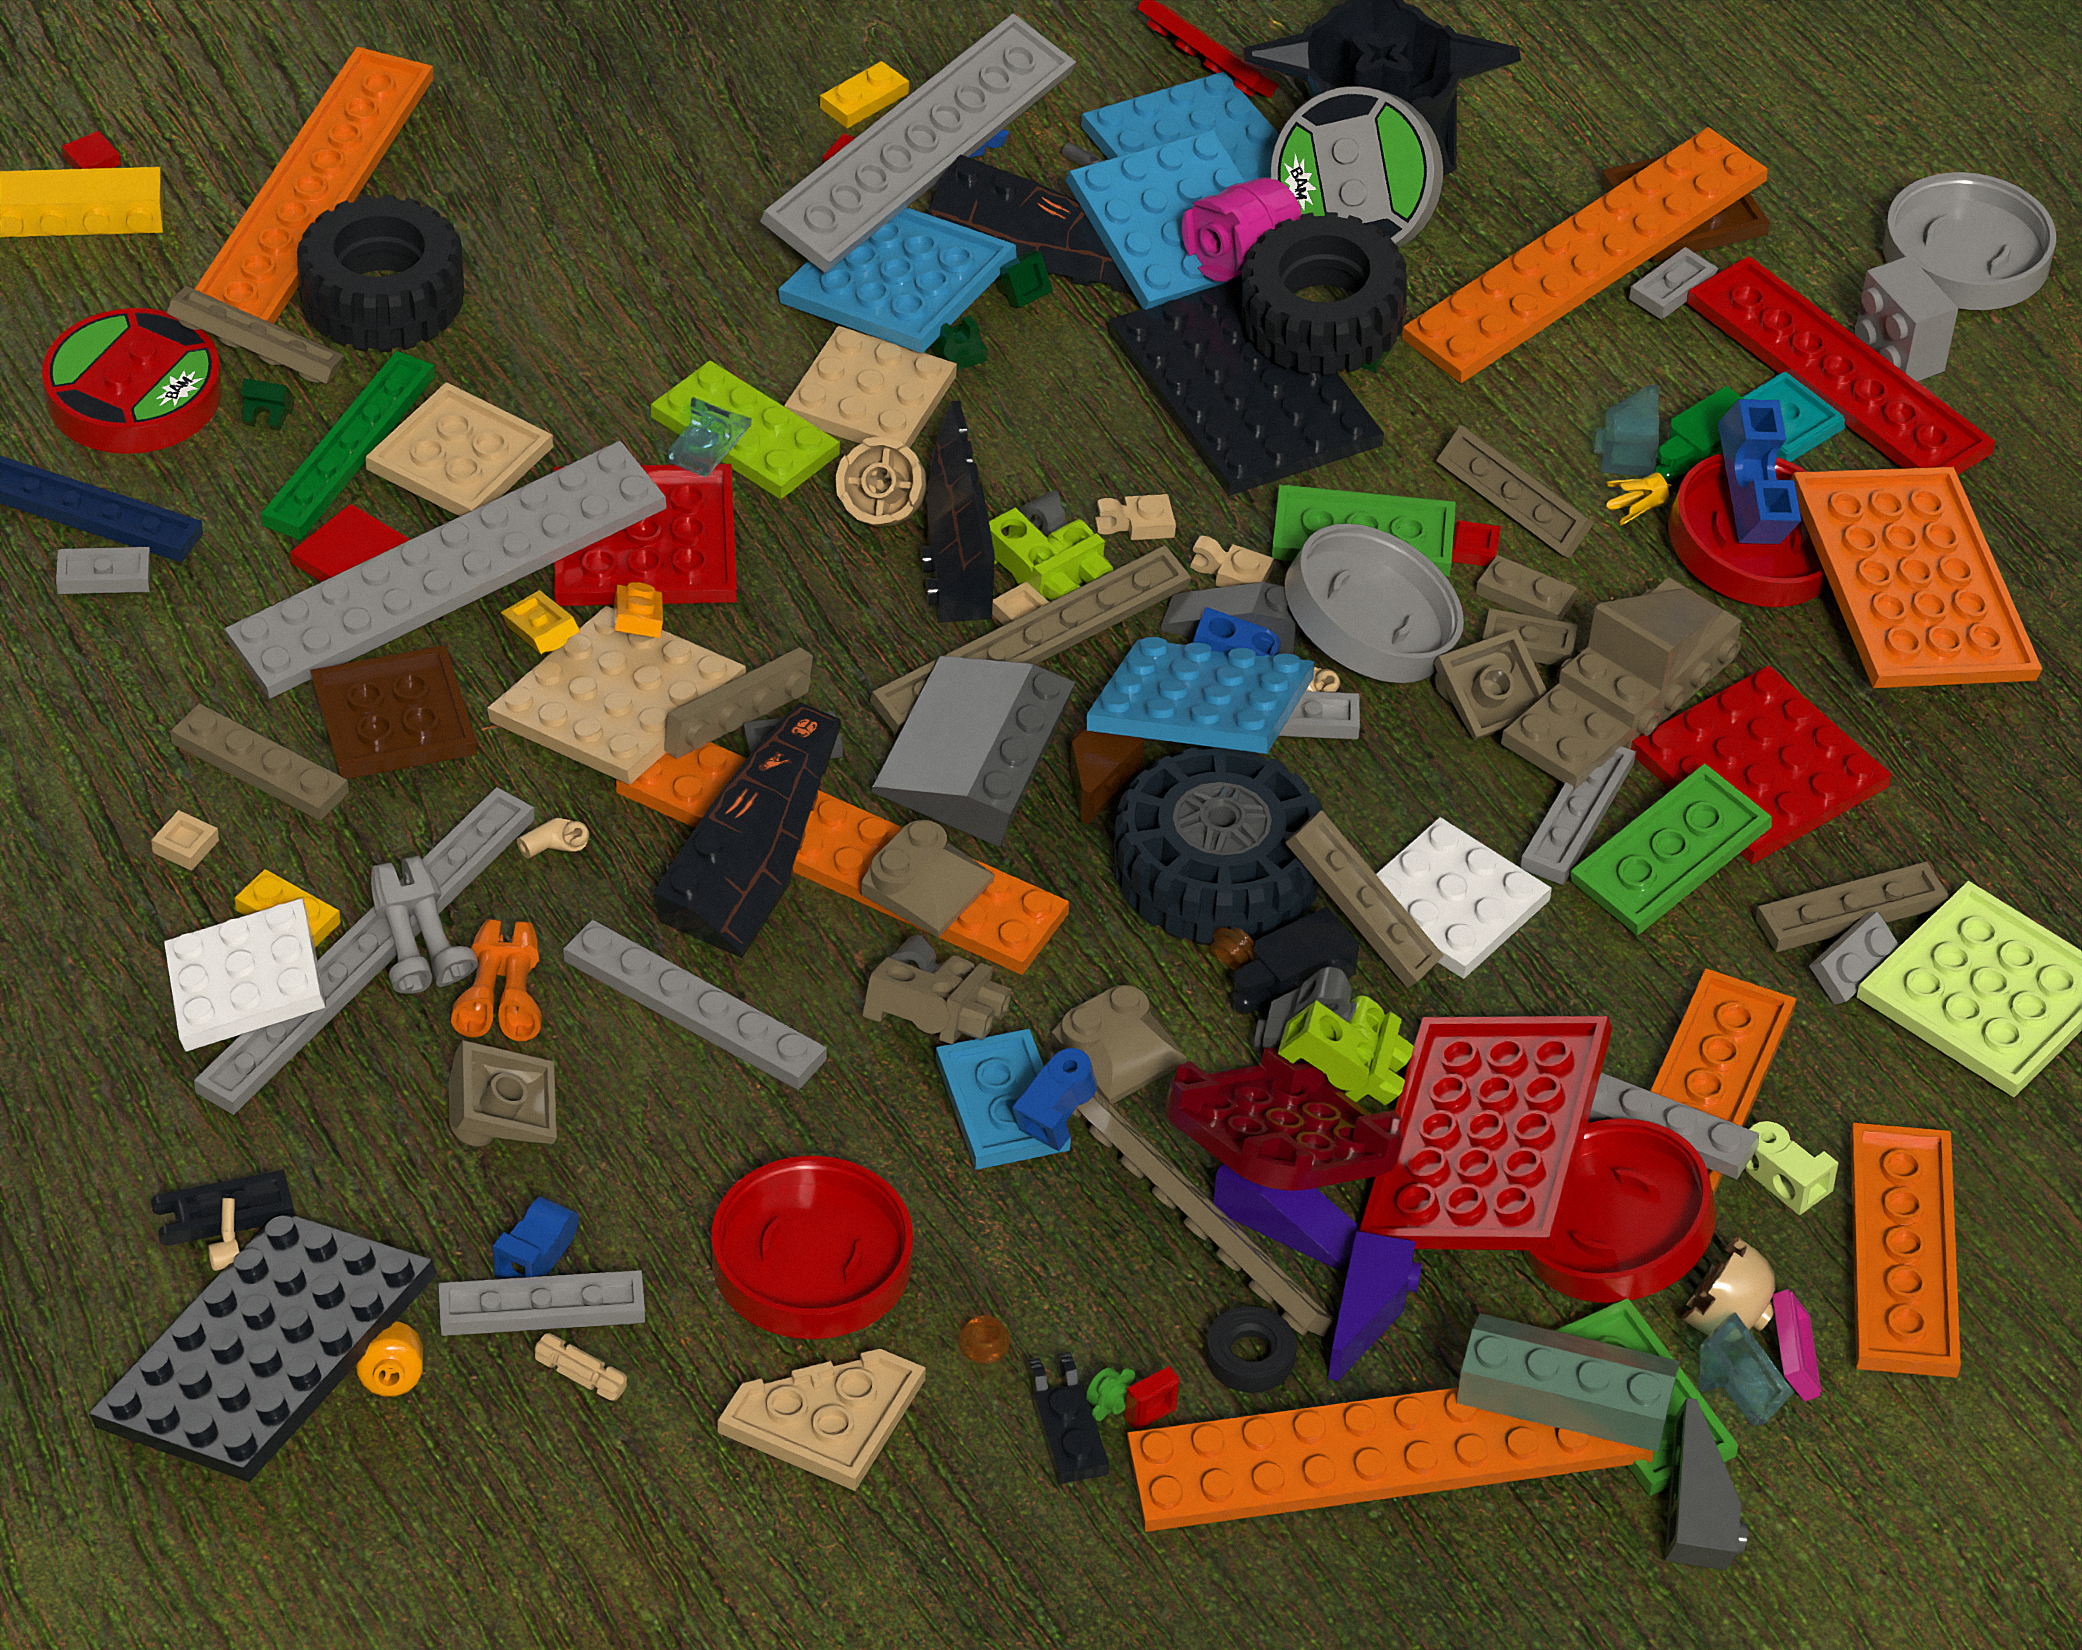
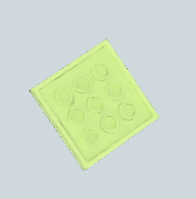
[1857,881,2082,1097]

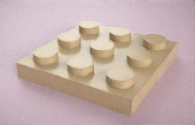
[784,326,957,448]
[366,382,553,516]

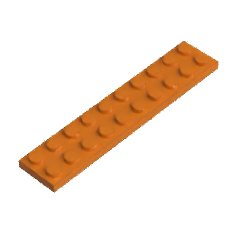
[195,47,434,324]
[1402,127,1768,383]
[616,742,1069,975]
[1127,1387,1654,1532]

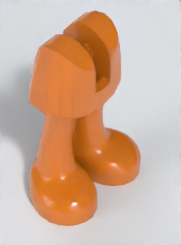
[451,919,543,1041]

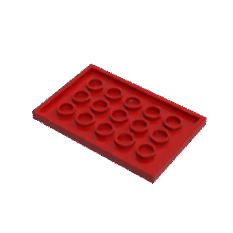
[1359,1016,1612,1251]

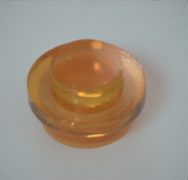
[1210,927,1254,971]
[959,1315,1010,1364]

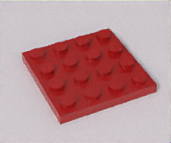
[553,464,737,606]
[1631,665,1892,865]

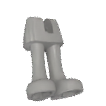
[371,855,478,993]

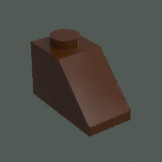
[1069,727,1144,825]

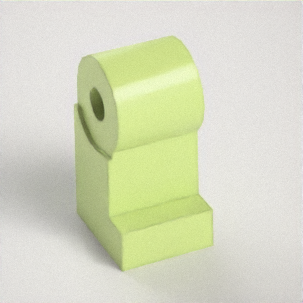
[1745,1121,1838,1216]

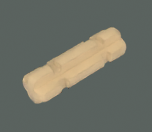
[534,1333,627,1401]

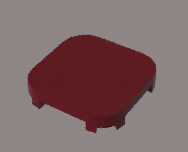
[1164,1047,1403,1191]

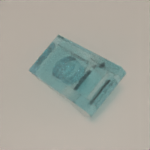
[668,397,752,478]
[1699,1312,1794,1426]

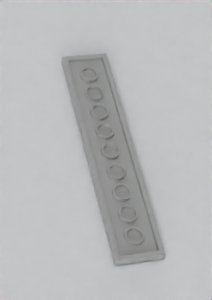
[760,13,1076,273]
[224,441,667,699]

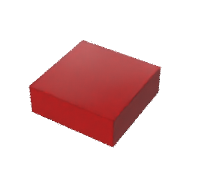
[62,131,121,169]
[1451,520,1501,567]
[1124,1366,1179,1431]

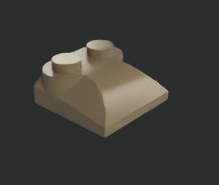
[1433,628,1548,740]
[861,820,994,938]
[1051,985,1187,1104]
[449,1040,557,1146]

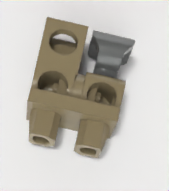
[862,935,1012,1044]

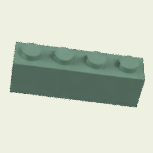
[1457,1313,1680,1452]

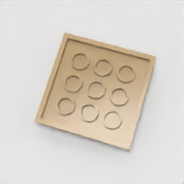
[487,606,747,785]

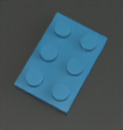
[935,1029,1071,1170]

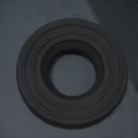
[1205,1306,1297,1393]

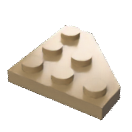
[718,1349,926,1491]

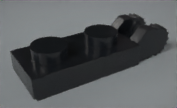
[1027,1352,1109,1484]

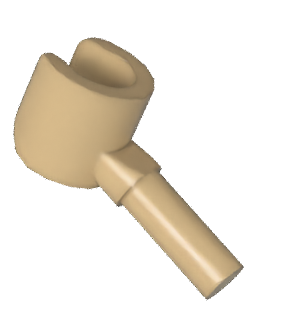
[208,1198,240,1271]

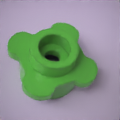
[1087,1368,1135,1421]

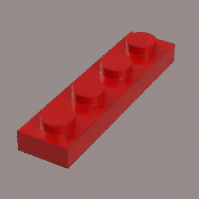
[1137,0,1279,98]

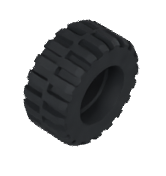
[297,195,465,353]
[1242,212,1407,376]

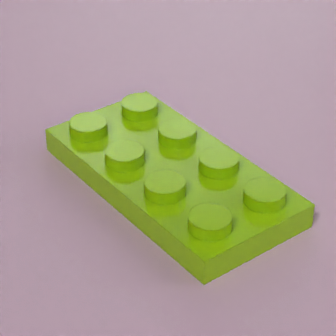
[651,360,840,500]

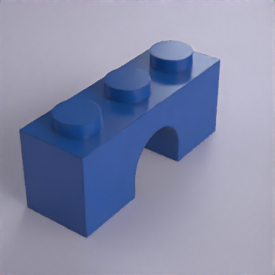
[1718,399,1801,544]

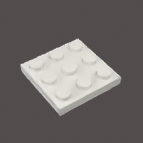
[1376,817,1552,979]
[164,898,326,1052]

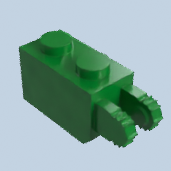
[1654,385,1744,485]

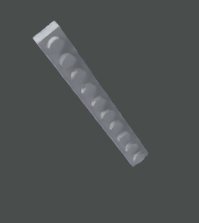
[194,787,535,1115]

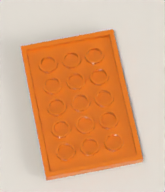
[1790,467,2042,688]

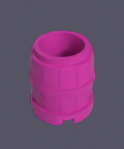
[1182,177,1301,282]

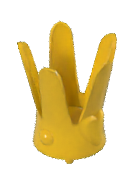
[1606,472,1672,526]

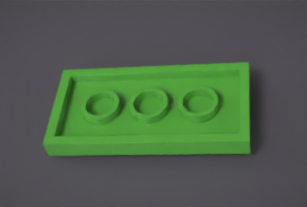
[1272,484,1456,577]
[1571,764,1772,936]
[1555,1298,1738,1496]

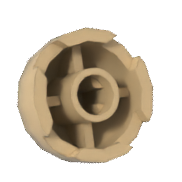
[835,436,927,527]
[1681,1238,1776,1340]

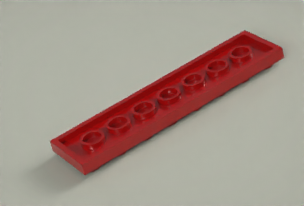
[1687,256,1995,475]

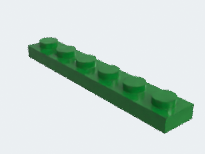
[261,351,435,541]

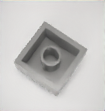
[1854,256,1959,382]

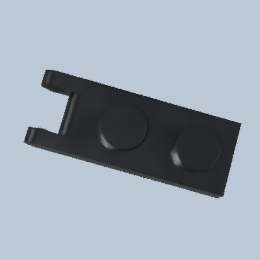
[151,1169,294,1245]

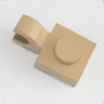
[1095,494,1176,540]
[1190,536,1274,587]

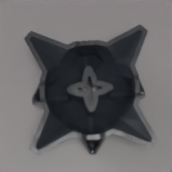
[1243,0,1521,176]

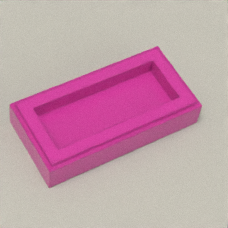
[1772,1289,1822,1402]

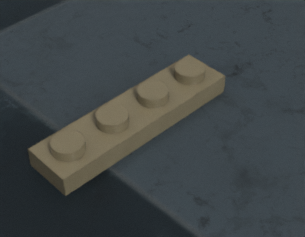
[167,286,345,384]
[1436,425,1595,558]
[664,647,813,759]
[170,703,349,821]
[1285,810,1444,988]
[1756,861,1948,952]

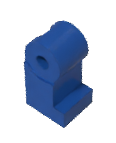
[1193,607,1281,656]
[1012,1048,1097,1152]
[493,1196,579,1279]

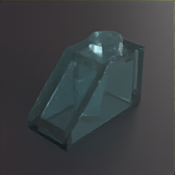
[1593,384,1659,476]

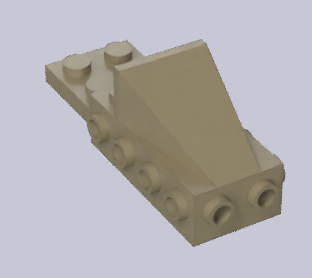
[1501,577,1742,790]

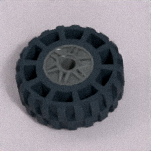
[1113,747,1324,946]

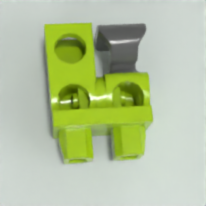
[989,490,1113,601]
[1278,967,1414,1105]

